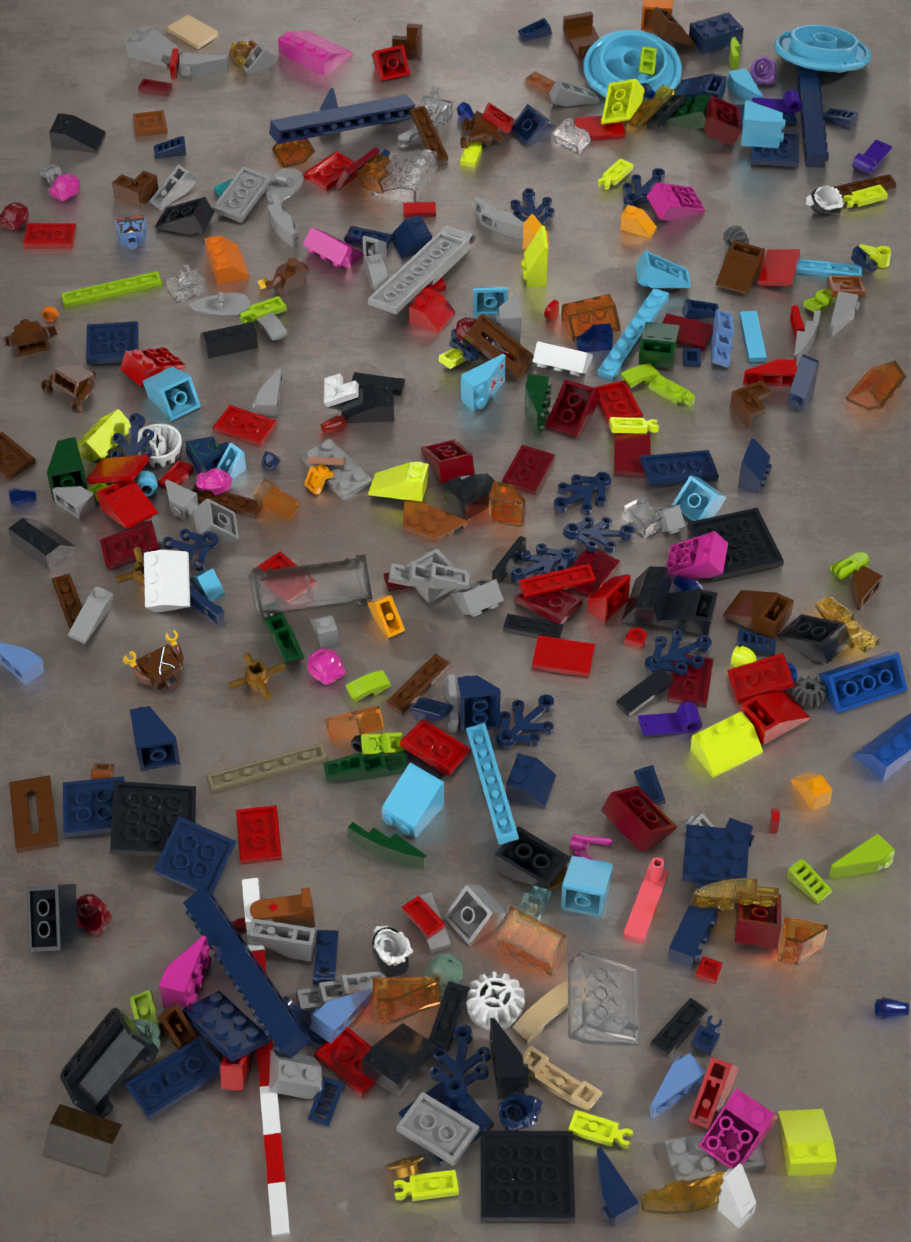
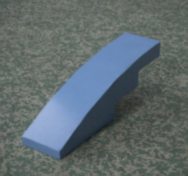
[711,309,734,368]

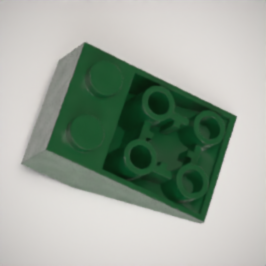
[664,93,712,130]
[639,322,680,368]
[524,374,552,439]

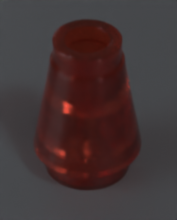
[320,414,347,434]

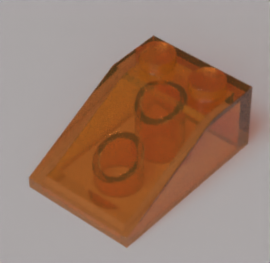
[372,977,440,1025]

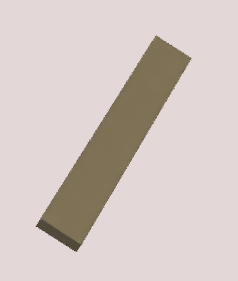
[206,742,329,795]

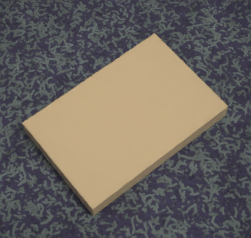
[166,15,219,49]

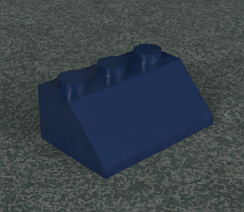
[457,675,501,733]

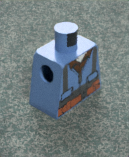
[115,215,148,249]

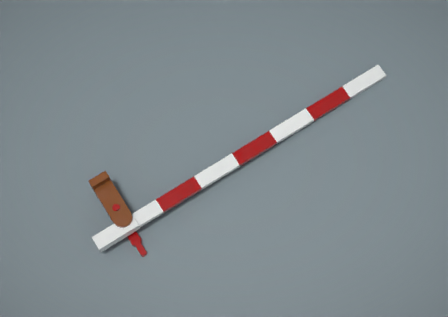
[231,878,315,1237]

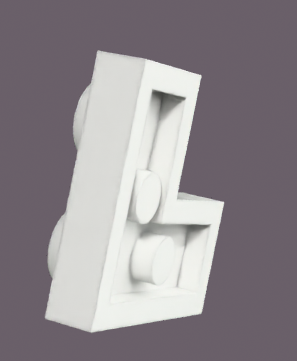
[324,374,359,407]

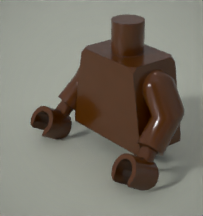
[460,111,504,148]
[3,319,58,357]
[41,364,96,413]

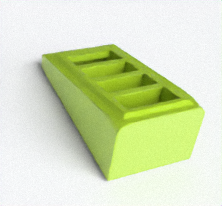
[786,858,832,904]

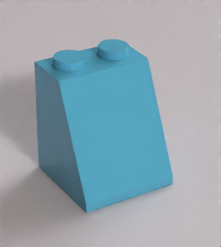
[741,101,786,148]
[142,367,201,421]
[382,763,444,839]
[561,856,613,917]

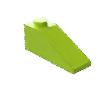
[829,833,895,879]

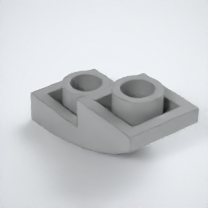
[257,312,288,341]

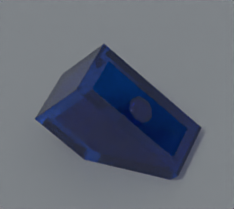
[576,323,613,352]

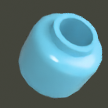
[133,471,158,498]

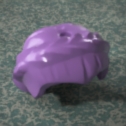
[750,56,777,86]

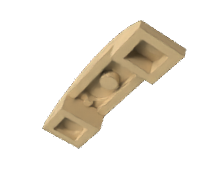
[512,976,592,1043]
[522,1045,603,1110]

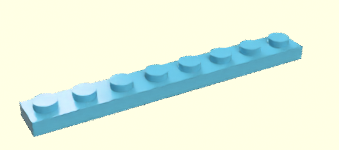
[597,288,669,381]
[466,723,519,845]

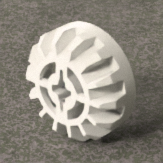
[137,424,183,468]
[466,971,525,1031]

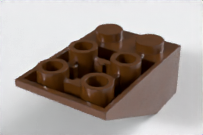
[648,7,696,47]
[715,240,765,294]
[723,590,794,639]

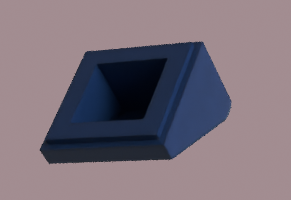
[682,348,701,366]

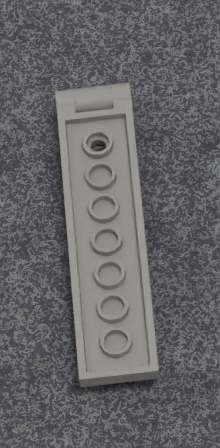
[367,225,476,314]

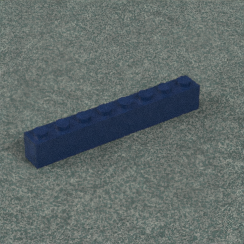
[668,818,755,969]

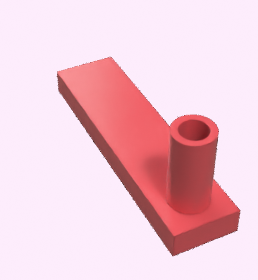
[623,857,669,944]

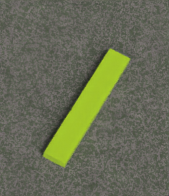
[61,271,163,308]

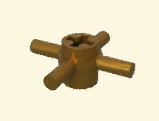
[115,547,145,589]
[228,653,286,700]

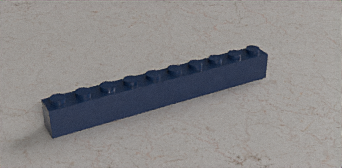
[796,65,829,168]
[269,95,416,144]
[183,886,312,1059]

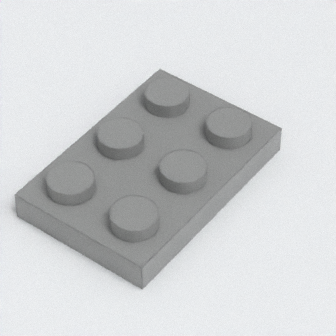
[396,1092,479,1166]

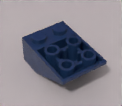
[675,73,727,100]

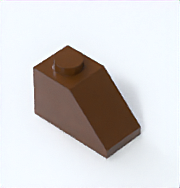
[850,565,882,611]

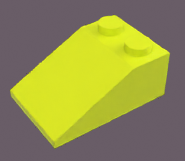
[601,79,645,125]
[521,226,548,287]
[368,462,429,502]
[777,1109,837,1176]

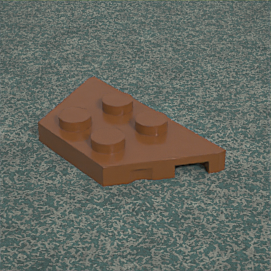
[403,500,468,543]

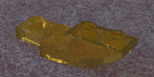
[624,84,675,128]
[815,595,880,653]
[690,878,779,910]
[641,1171,726,1214]

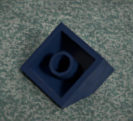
[510,104,556,146]
[392,215,432,258]
[738,438,772,493]
[506,753,556,809]

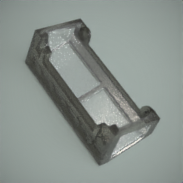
[249,554,373,619]

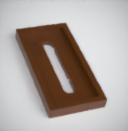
[463,313,534,381]
[9,775,59,853]

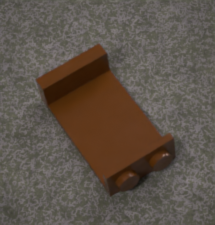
[563,12,599,60]

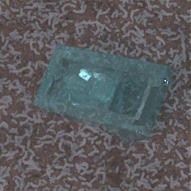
[515,885,552,929]

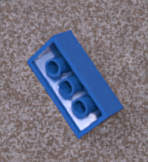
[819,651,908,713]
[854,713,911,781]

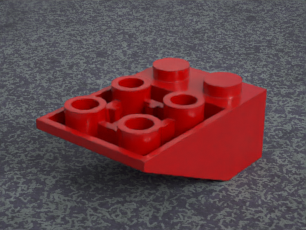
[120,347,186,387]
[96,480,158,528]
[739,691,810,745]

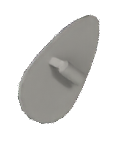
[266,168,304,205]
[190,292,251,317]

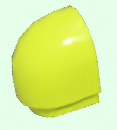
[730,645,757,668]

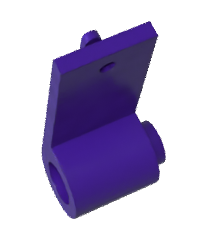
[752,89,802,113]
[852,140,892,175]
[638,702,702,737]

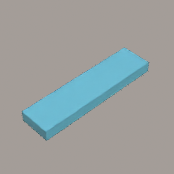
[795,259,862,278]
[739,311,767,362]

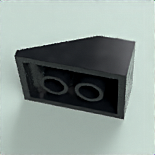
[49,113,106,153]
[155,197,214,235]
[341,381,394,424]
[444,473,509,520]
[778,614,851,664]
[494,826,571,889]
[489,1018,529,1100]
[361,1023,438,1097]

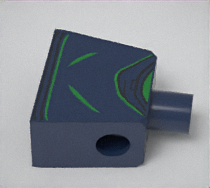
[185,436,229,474]

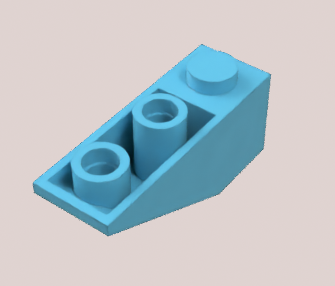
[727,68,763,102]

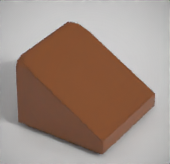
[91,763,115,780]

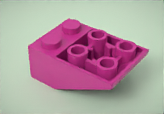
[646,183,706,221]
[666,531,728,578]
[159,936,212,1013]
[699,1088,779,1169]

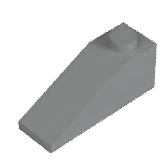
[179,52,229,77]
[549,79,600,107]
[149,164,198,210]
[364,254,389,293]
[828,291,860,338]
[253,369,283,418]
[68,586,113,644]
[248,918,316,962]

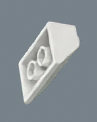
[533,341,593,376]
[144,550,190,613]

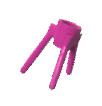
[570,833,612,860]

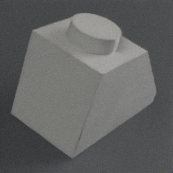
[242,42,278,74]
[363,236,387,260]
[165,480,199,520]
[52,486,96,520]
[649,505,685,534]
[310,614,339,649]

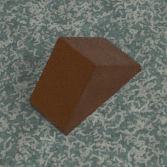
[157,1003,198,1050]

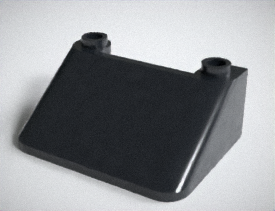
[60,1008,159,1118]

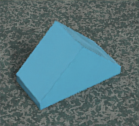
[217,442,246,479]
[189,568,225,602]

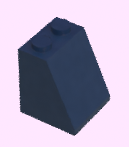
[130,706,181,771]

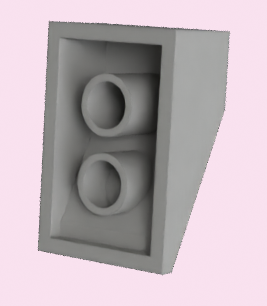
[126,26,182,68]

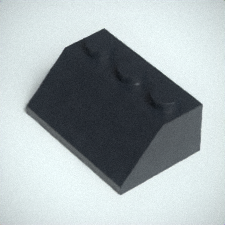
[200,322,258,359]
[8,518,77,571]
[621,566,672,624]
[26,884,79,952]

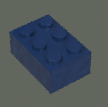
[689,12,744,54]

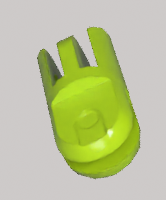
[829,552,870,581]

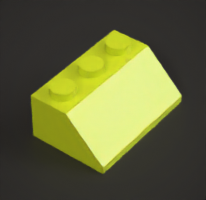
[77,409,131,462]
[690,711,763,778]

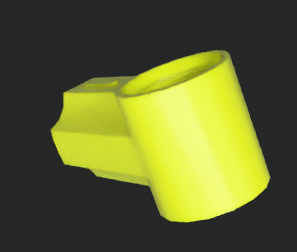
[859,244,891,268]

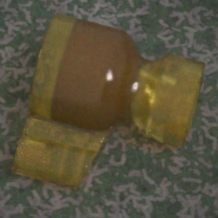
[229,41,251,67]

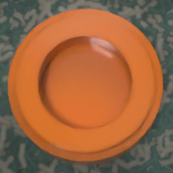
[41,306,59,323]

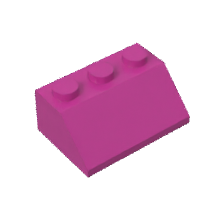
[303,227,363,268]

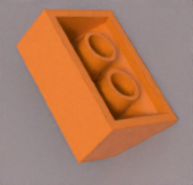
[205,235,250,285]

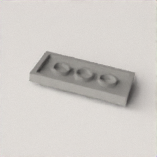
[213,166,271,223]
[301,439,373,501]
[664,1132,767,1187]

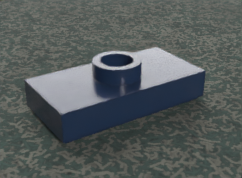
[634,765,666,806]

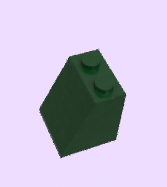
[47,437,88,500]

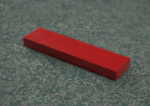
[518,563,596,599]

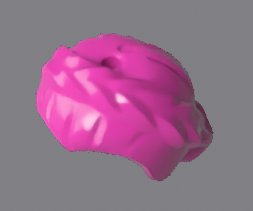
[48,173,80,202]
[196,468,232,495]
[307,649,346,685]

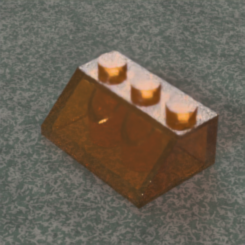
[561,294,621,342]
[845,360,906,411]
[497,906,567,977]

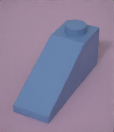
[0,642,44,685]
[310,988,373,1043]
[649,1053,706,1119]

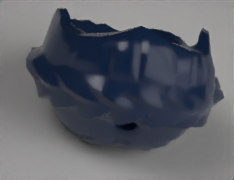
[498,1092,542,1131]

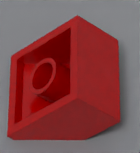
[371,45,411,81]
[409,288,455,334]
[587,574,631,623]

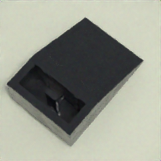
[653,589,718,636]

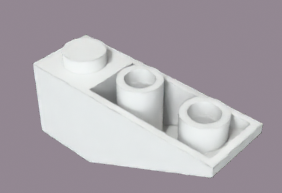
[718,1163,757,1228]

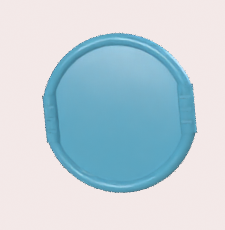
[774,25,872,73]
[583,30,682,106]

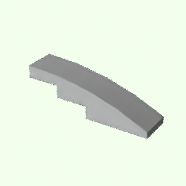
[793,310,821,365]
[388,563,469,589]
[296,971,388,1012]

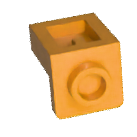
[304,465,334,495]

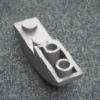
[268,193,298,246]
[474,197,524,239]

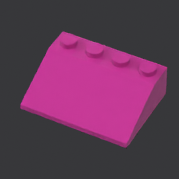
[278,30,353,76]

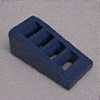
[518,18,552,41]
[824,108,859,130]
[154,136,186,158]
[682,299,719,319]
[736,629,776,657]
[410,698,453,721]
[308,1076,346,1127]

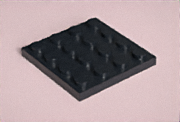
[687,508,784,581]
[110,781,196,857]
[481,1131,575,1222]

